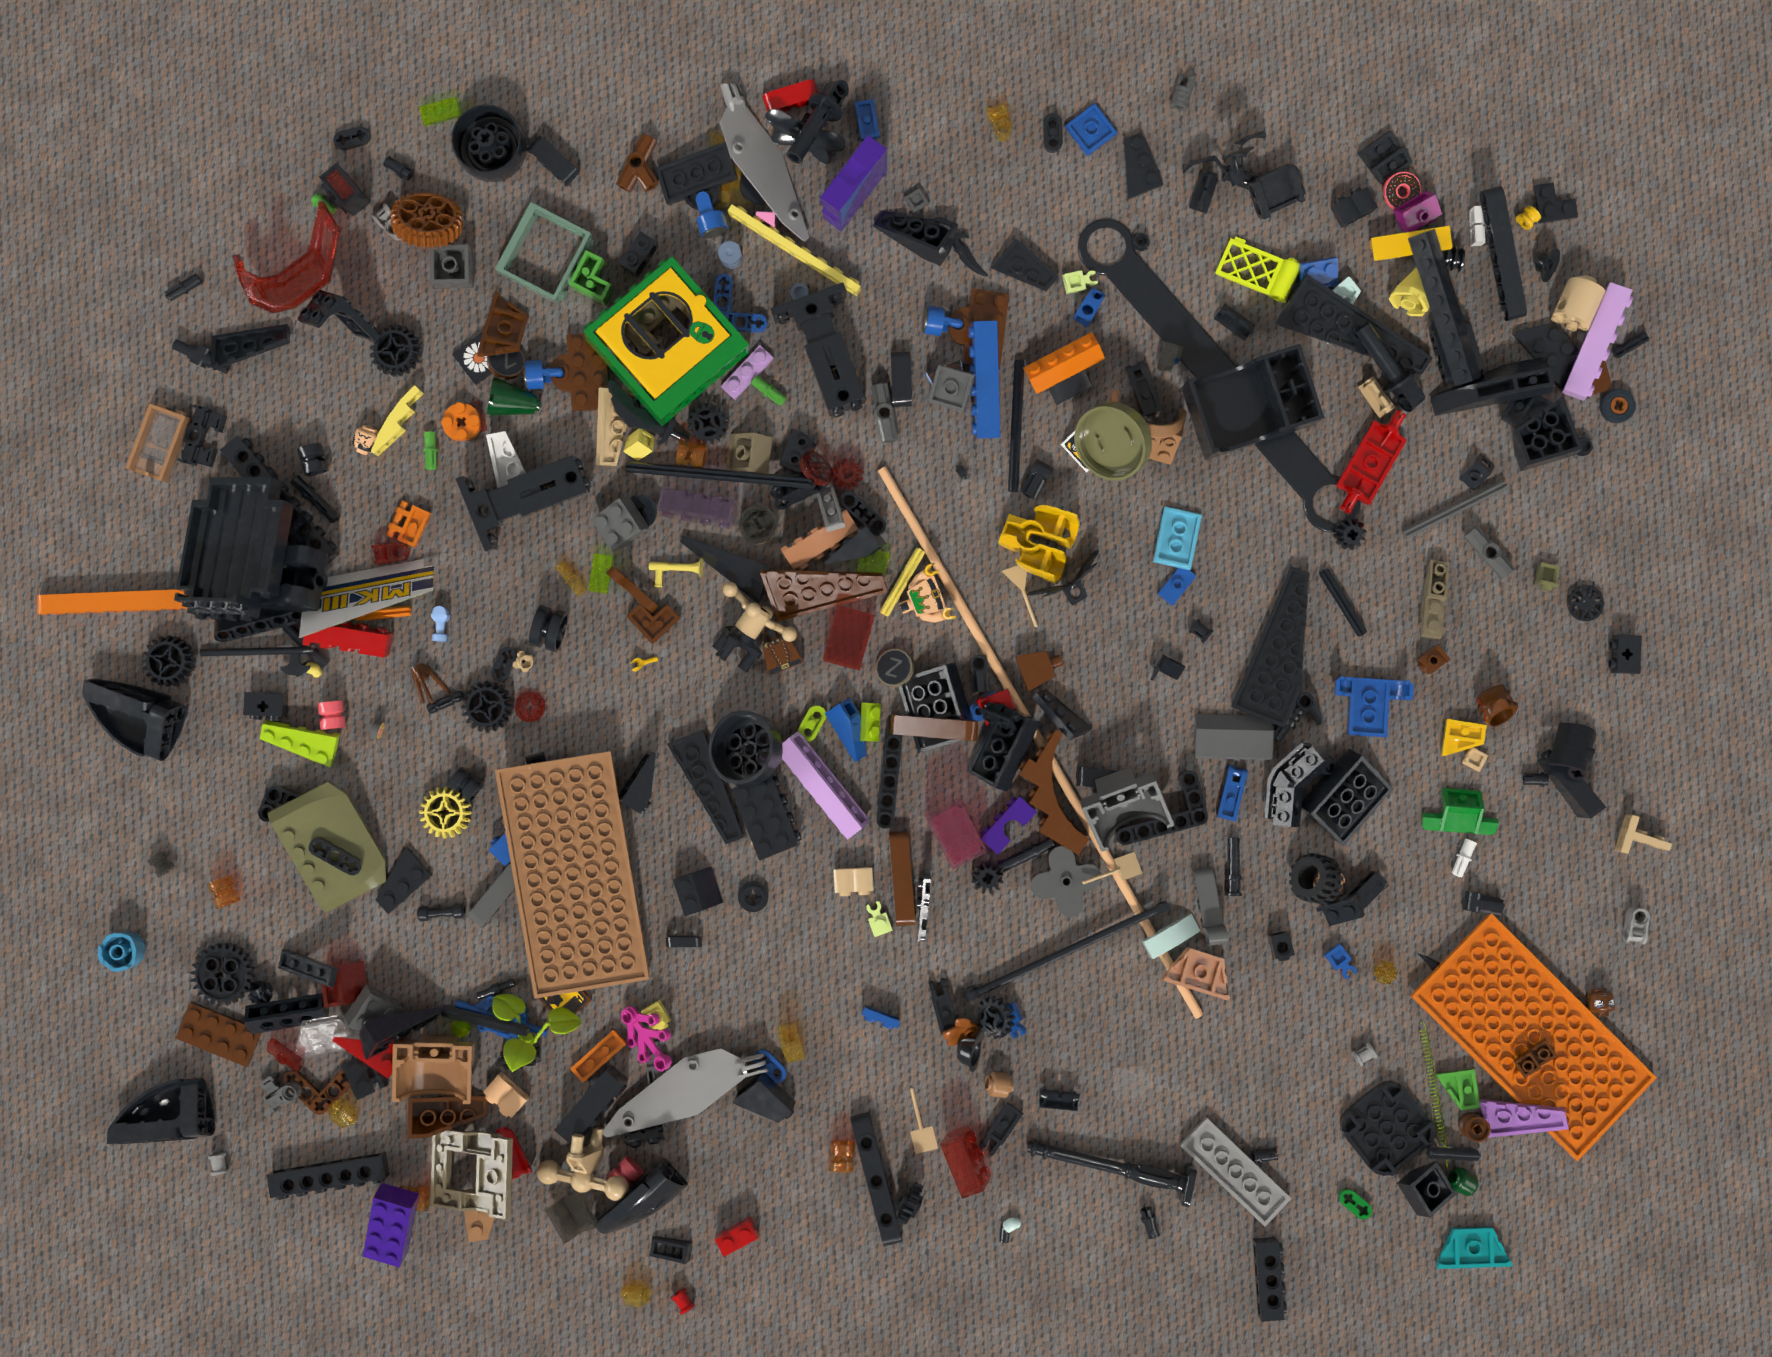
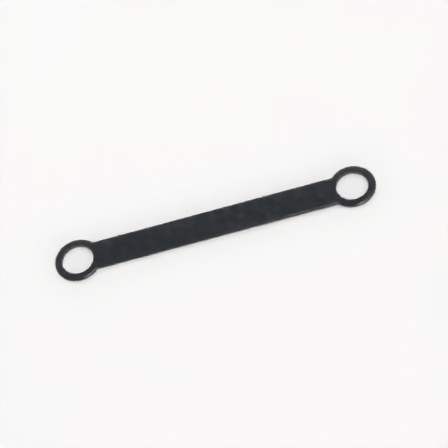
[1078,219,1361,533]

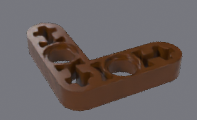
[606,566,658,613]
[283,1070,350,1115]

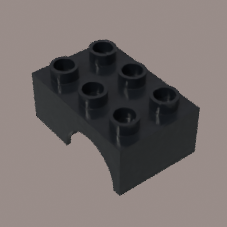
[1181,344,1325,460]

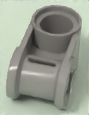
[370,203,402,241]
[1622,906,1650,945]

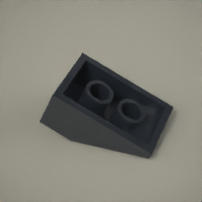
[619,751,656,814]

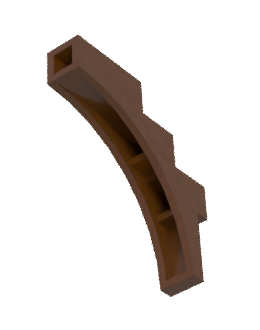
[1018,728,1089,855]

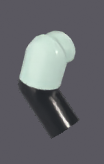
[999,1217,1021,1243]

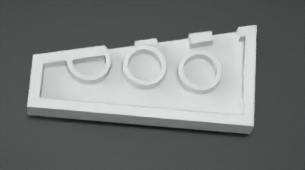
[486,431,526,488]

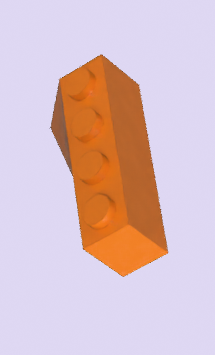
[1023,332,1105,394]

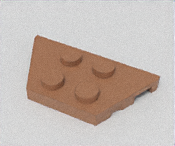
[1161,947,1230,1001]

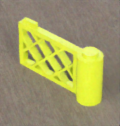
[1215,237,1299,303]

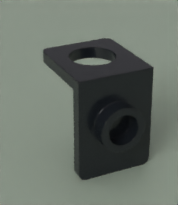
[1460,453,1495,490]
[1150,655,1185,681]

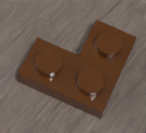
[626,603,681,644]

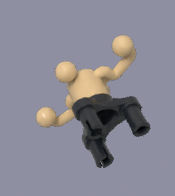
[712,582,797,672]

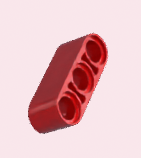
[762,79,818,112]

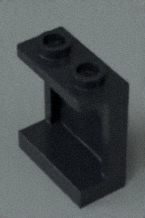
[1246,163,1306,219]

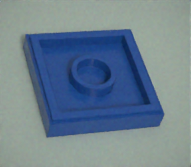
[1064,103,1118,157]

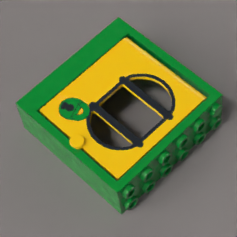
[583,257,749,426]

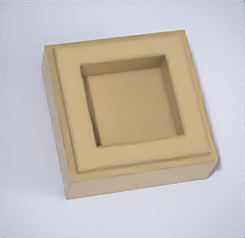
[1462,747,1489,772]

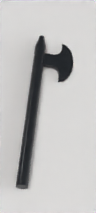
[199,646,314,675]

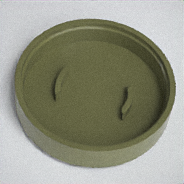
[1074,401,1152,481]

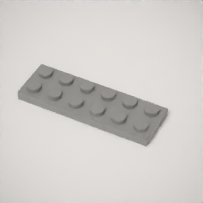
[1179,1117,1291,1226]

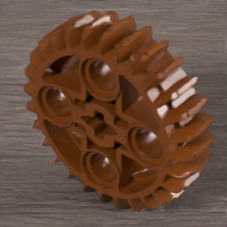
[390,191,463,250]

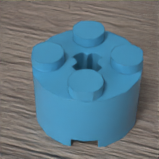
[98,931,145,972]

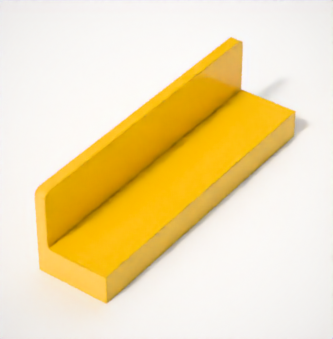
[1369,226,1452,261]

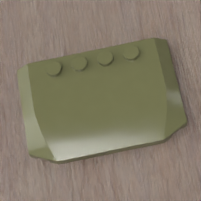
[267,780,387,913]

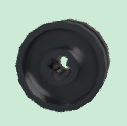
[529,605,568,653]

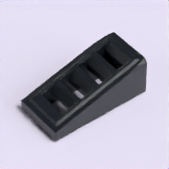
[650,1236,693,1264]

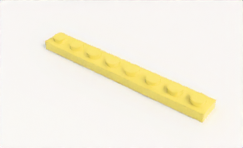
[728,205,861,296]

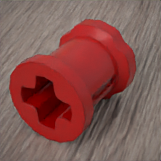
[670,1288,695,1315]

